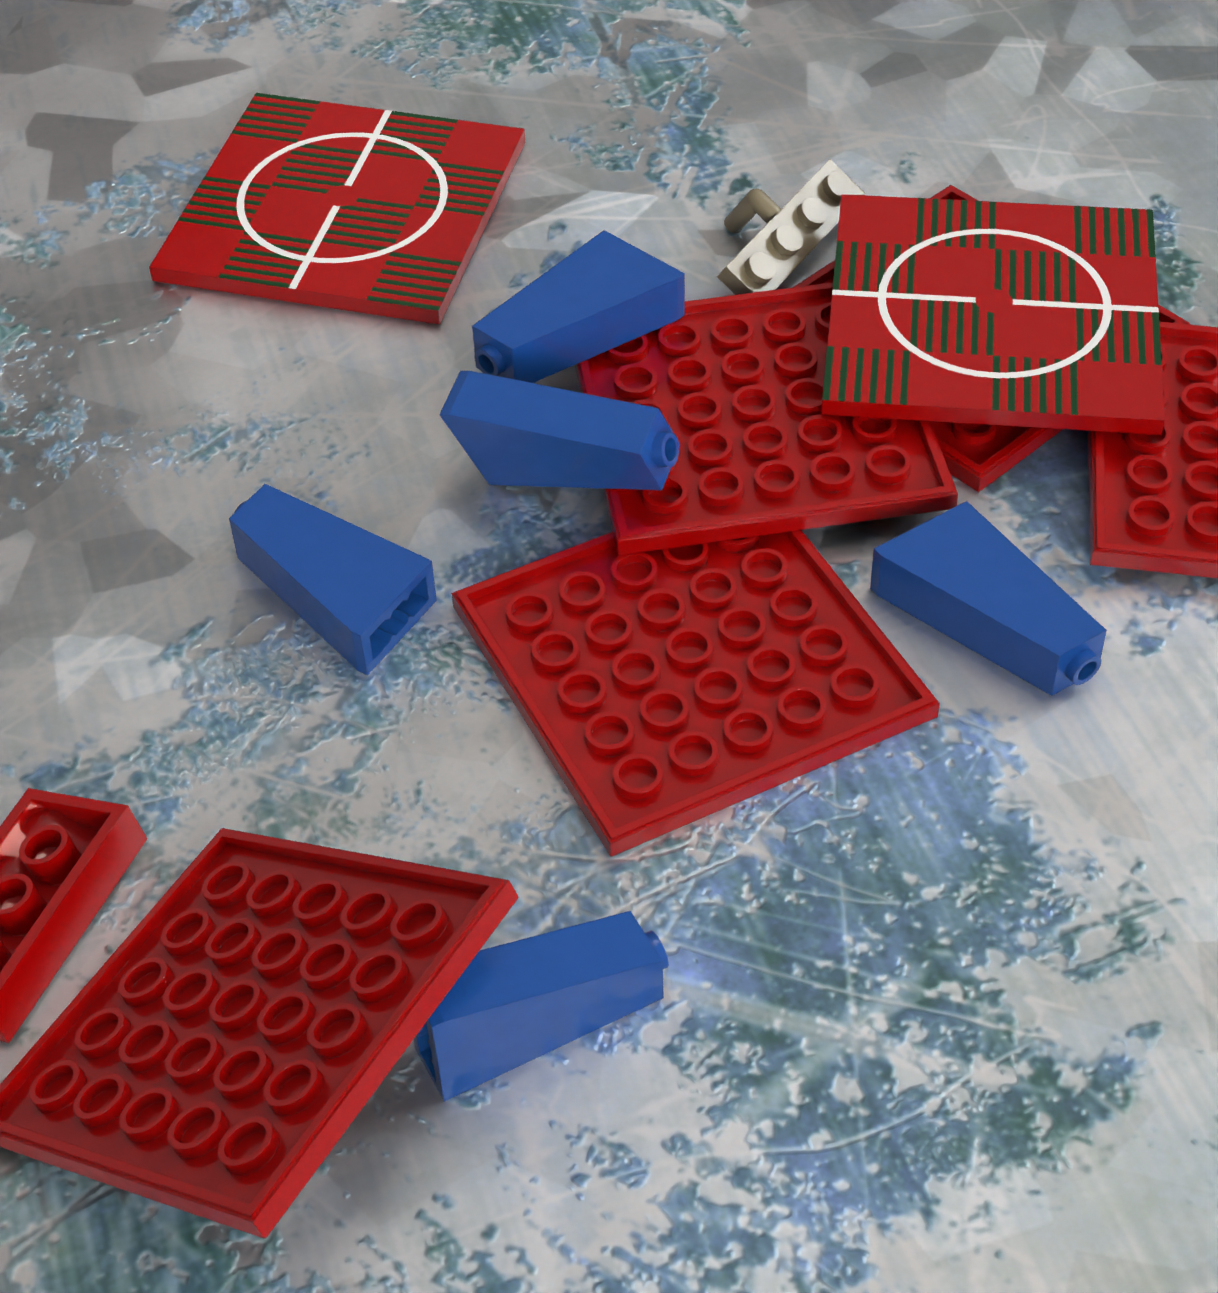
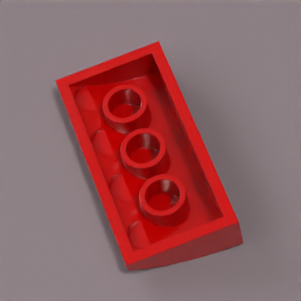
[0,788,147,1043]

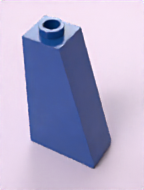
[472,230,685,383]
[439,371,680,490]
[229,484,437,676]
[870,501,1107,696]
[413,911,669,1102]

